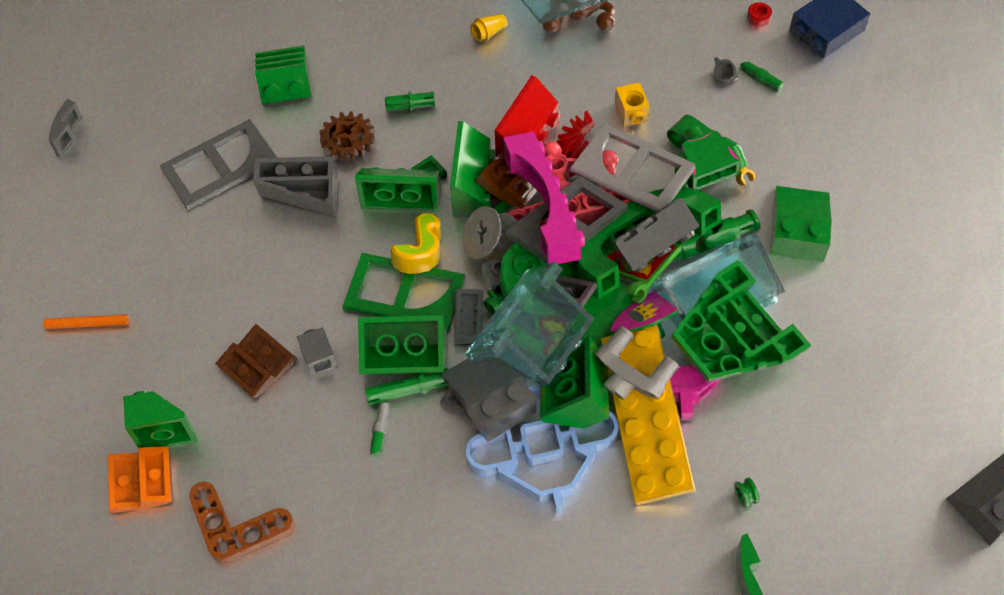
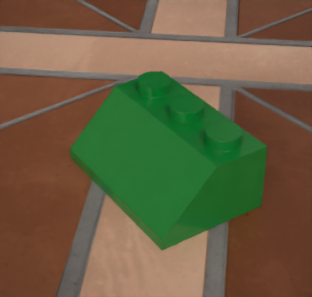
[450,121,495,217]
[355,167,442,212]
[358,315,447,374]
[540,336,609,429]

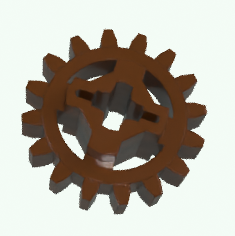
[319,111,376,163]

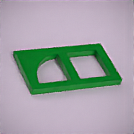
[342,253,466,332]

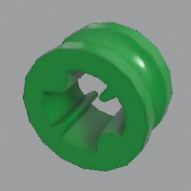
[734,477,760,508]

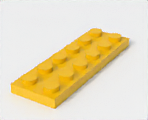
[601,324,696,505]

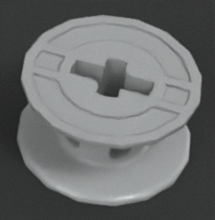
[462,206,517,261]

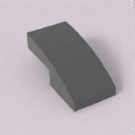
[49,99,83,158]

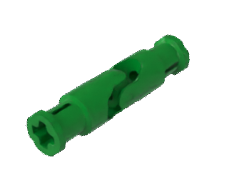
[671,209,761,263]

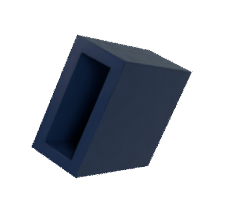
[789,0,871,58]

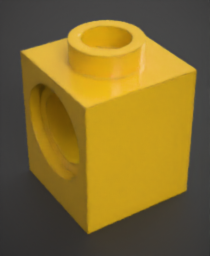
[614,82,650,126]

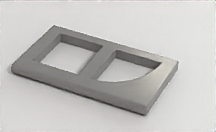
[570,123,696,212]

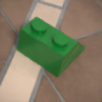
[123,391,198,448]

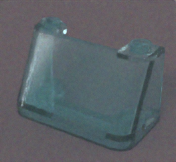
[650,232,786,328]

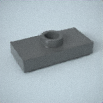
[454,289,484,344]

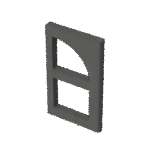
[159,119,278,211]
[504,176,628,268]

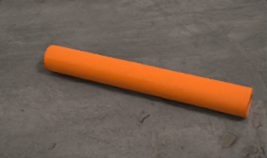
[43,314,129,329]

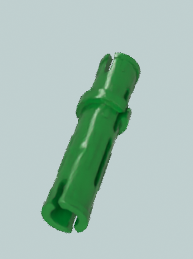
[365,368,449,406]

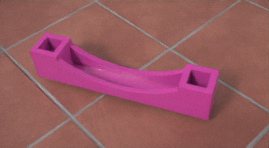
[503,132,585,266]

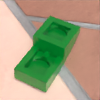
[736,533,763,595]

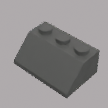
[946,454,1004,545]

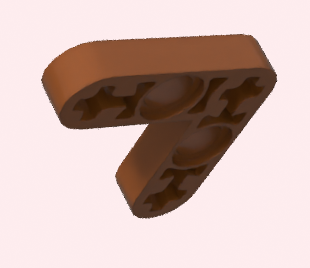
[189,481,295,564]

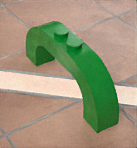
[577,188,721,299]

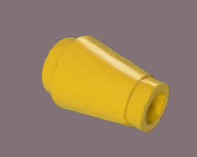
[470,14,507,42]

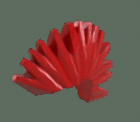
[556,111,595,158]

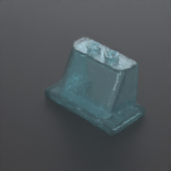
[464,262,594,386]

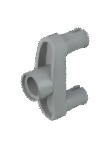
[595,325,679,400]

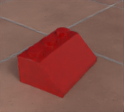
[494,75,561,157]

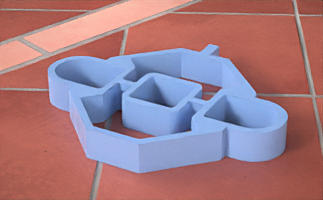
[466,385,618,512]

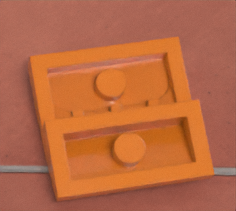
[107,446,171,513]

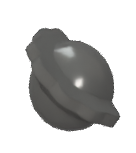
[714,57,741,83]

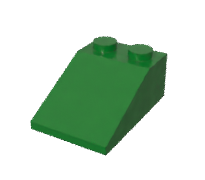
[770,186,832,262]

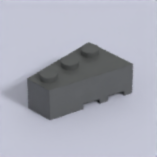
[608,198,699,273]

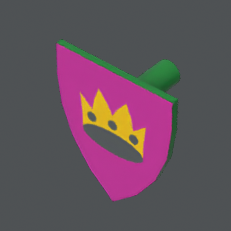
[610,290,679,339]

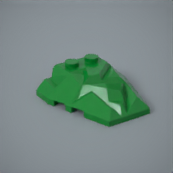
[671,260,812,382]

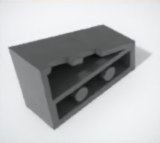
[253,156,338,217]

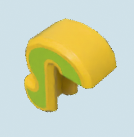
[390,213,441,274]

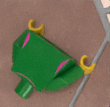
[674,126,756,190]

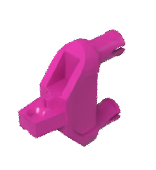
[670,366,722,420]

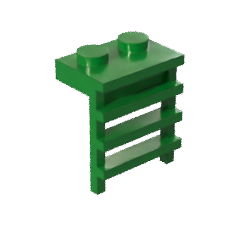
[255,45,312,104]

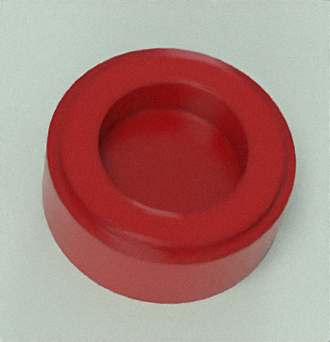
[747,2,772,26]

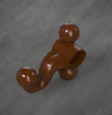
[542,0,615,33]

